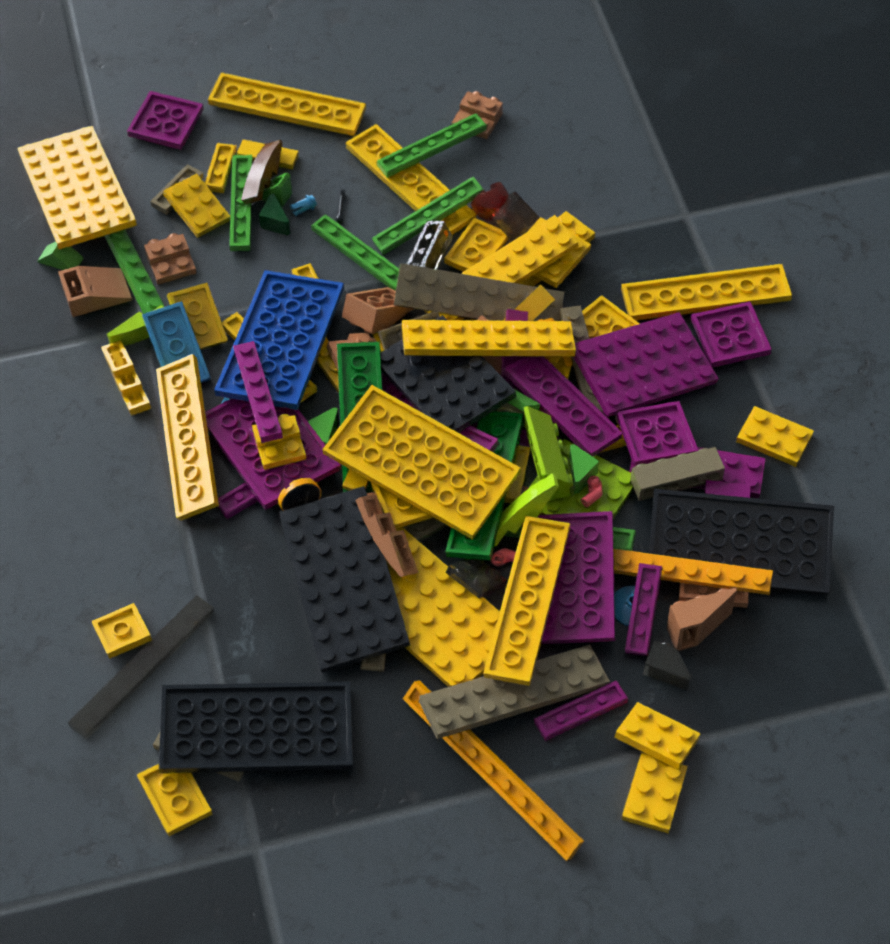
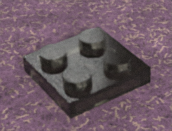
[493,191,540,241]
[446,558,508,599]

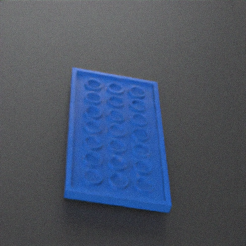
[214,270,344,410]

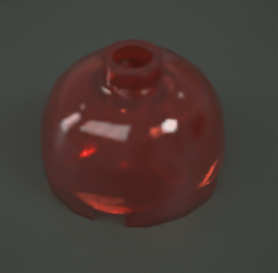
[470,182,511,221]

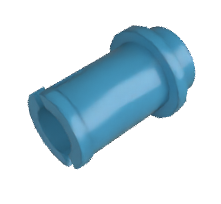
[290,195,317,216]

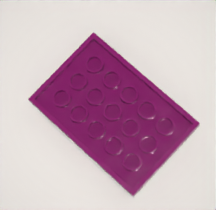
[573,312,719,417]
[205,399,341,510]
[523,511,615,644]

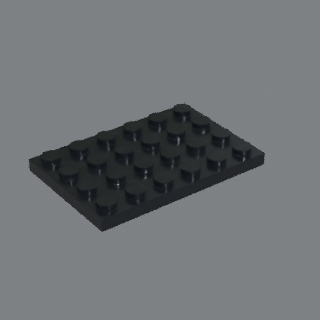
[380,315,517,433]

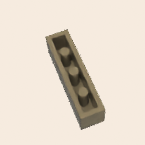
[630,447,725,501]

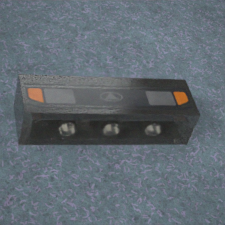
[407,221,453,270]

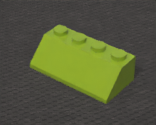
[523,406,573,501]

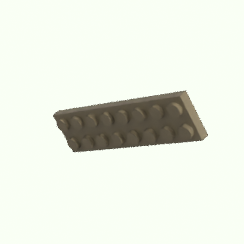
[394,263,564,321]
[419,645,610,739]

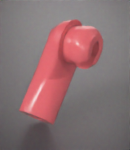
[581,476,603,508]
[491,548,516,566]

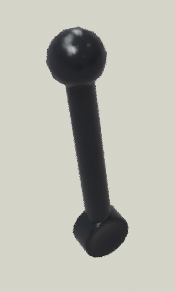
[335,189,345,223]

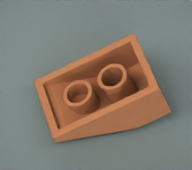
[342,287,413,334]

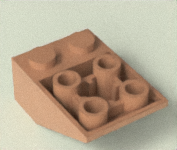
[58,266,132,317]
[666,587,737,651]

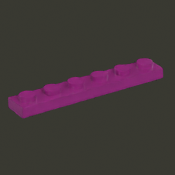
[233,341,283,443]

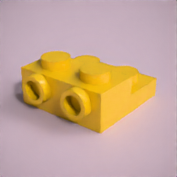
[252,414,306,470]

